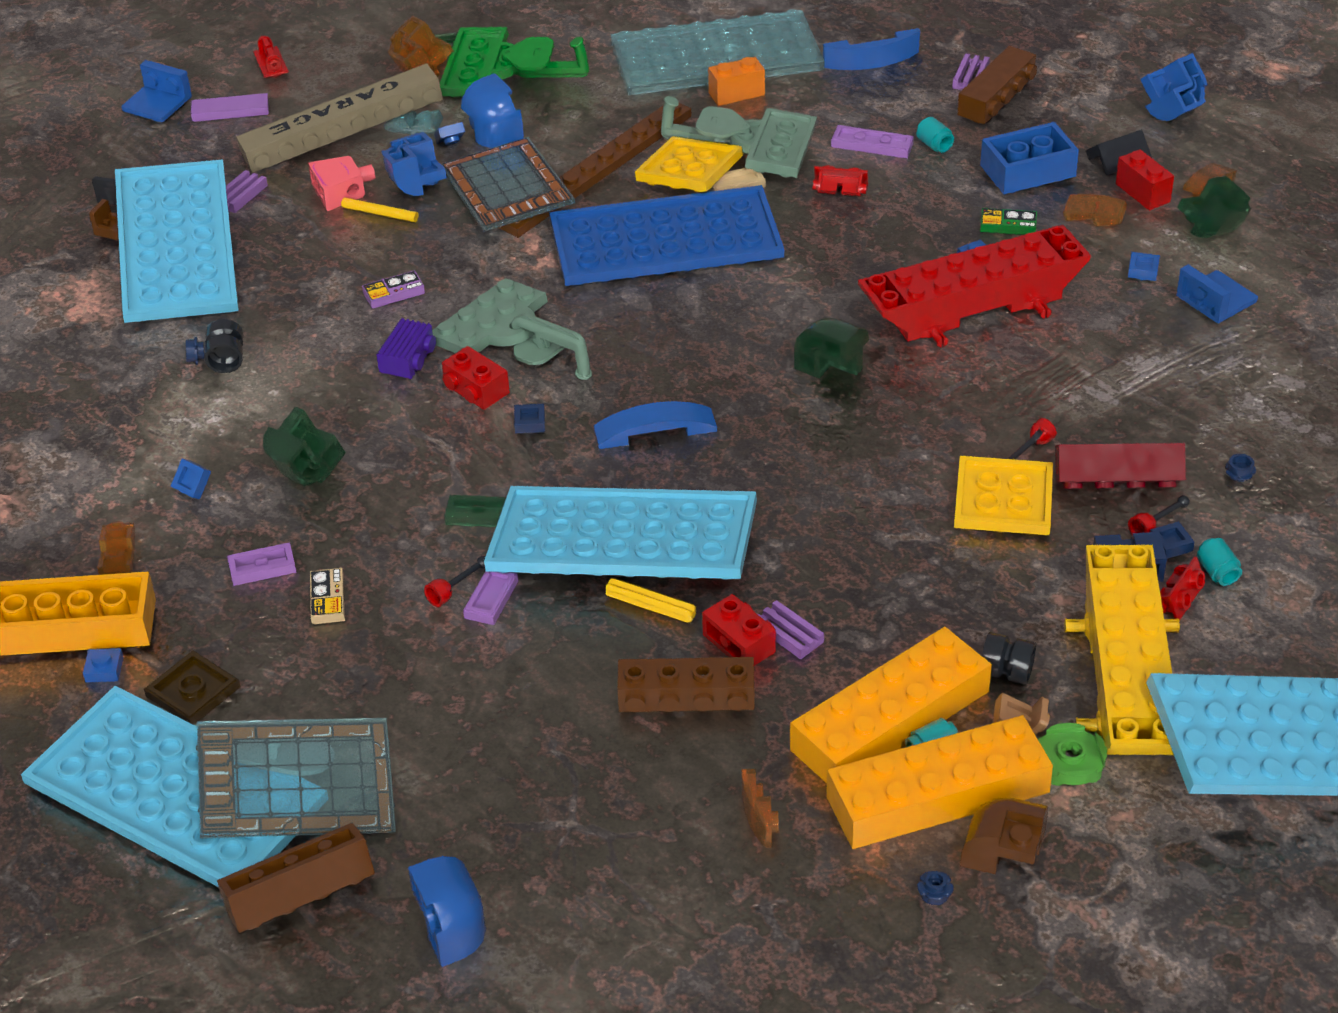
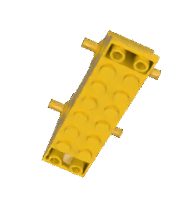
[1064,545,1180,755]

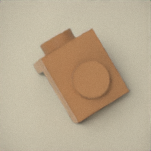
[993,693,1050,735]

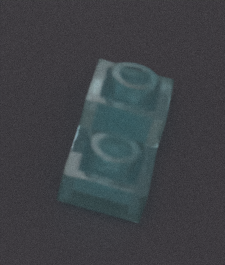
[384,110,443,135]

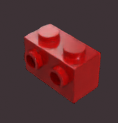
[1116,149,1174,211]
[442,346,510,410]
[702,594,776,666]

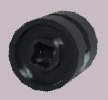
[204,319,243,373]
[982,632,1037,685]

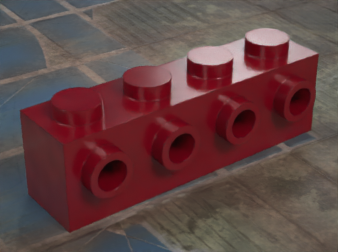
[1055,443,1186,489]

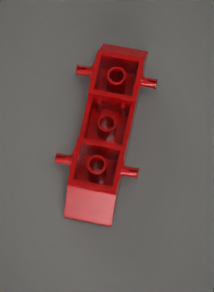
[858,225,1091,348]

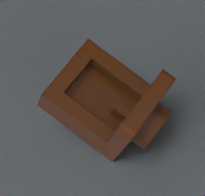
[89,199,119,240]

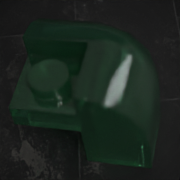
[1177,176,1251,238]
[794,317,869,378]
[262,407,346,486]

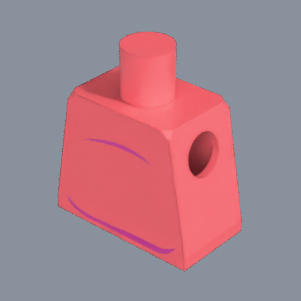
[308,156,376,211]

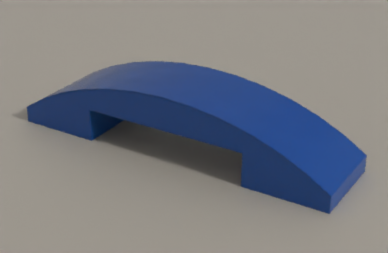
[823,28,920,70]
[594,401,717,449]

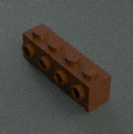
[957,46,1037,124]
[617,657,755,712]
[217,822,375,933]

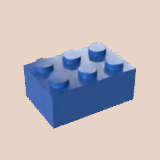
[980,122,1079,194]

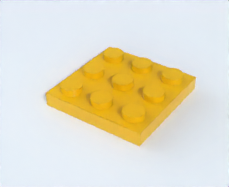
[635,136,743,193]
[954,456,1053,535]

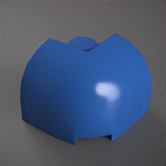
[1140,53,1208,121]
[461,73,524,148]
[382,131,447,196]
[408,856,486,967]

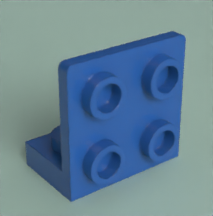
[121,60,192,122]
[1176,264,1258,323]

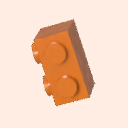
[708,57,765,106]

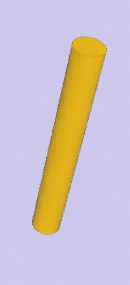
[341,197,419,223]

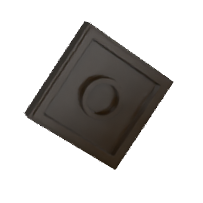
[144,650,241,725]

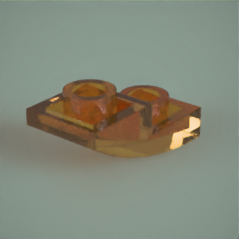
[1183,163,1237,199]
[1063,194,1127,226]
[97,521,135,575]
[742,769,779,847]

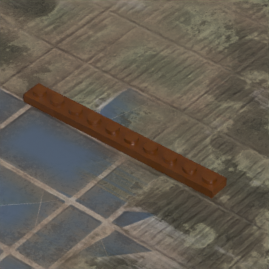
[498,103,692,238]

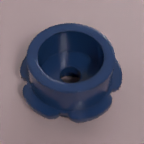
[186,337,204,365]
[1225,454,1256,482]
[917,871,954,905]

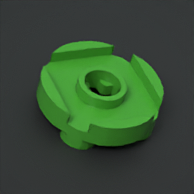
[1038,723,1107,786]

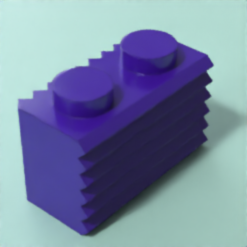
[376,318,436,379]

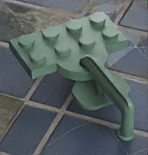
[661,96,817,178]
[432,278,592,380]

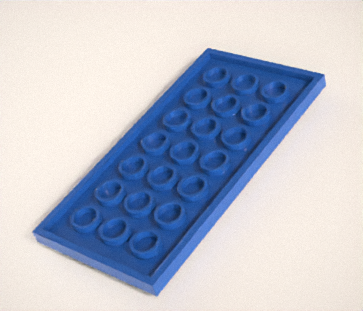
[549,185,784,286]

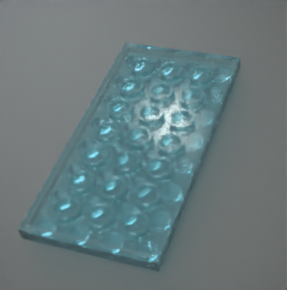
[611,9,825,95]

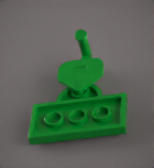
[440,27,589,97]

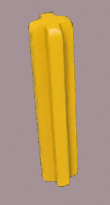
[605,578,696,623]

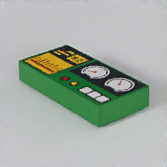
[980,208,1037,235]

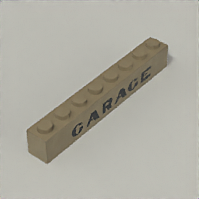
[236,63,443,173]

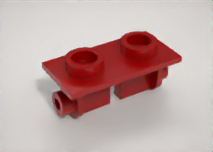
[253,36,289,78]
[813,165,868,197]
[1160,556,1205,621]

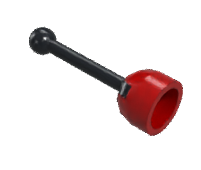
[1007,418,1057,460]
[1128,495,1190,536]
[424,556,486,607]

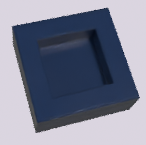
[514,403,545,434]
[1150,521,1195,559]

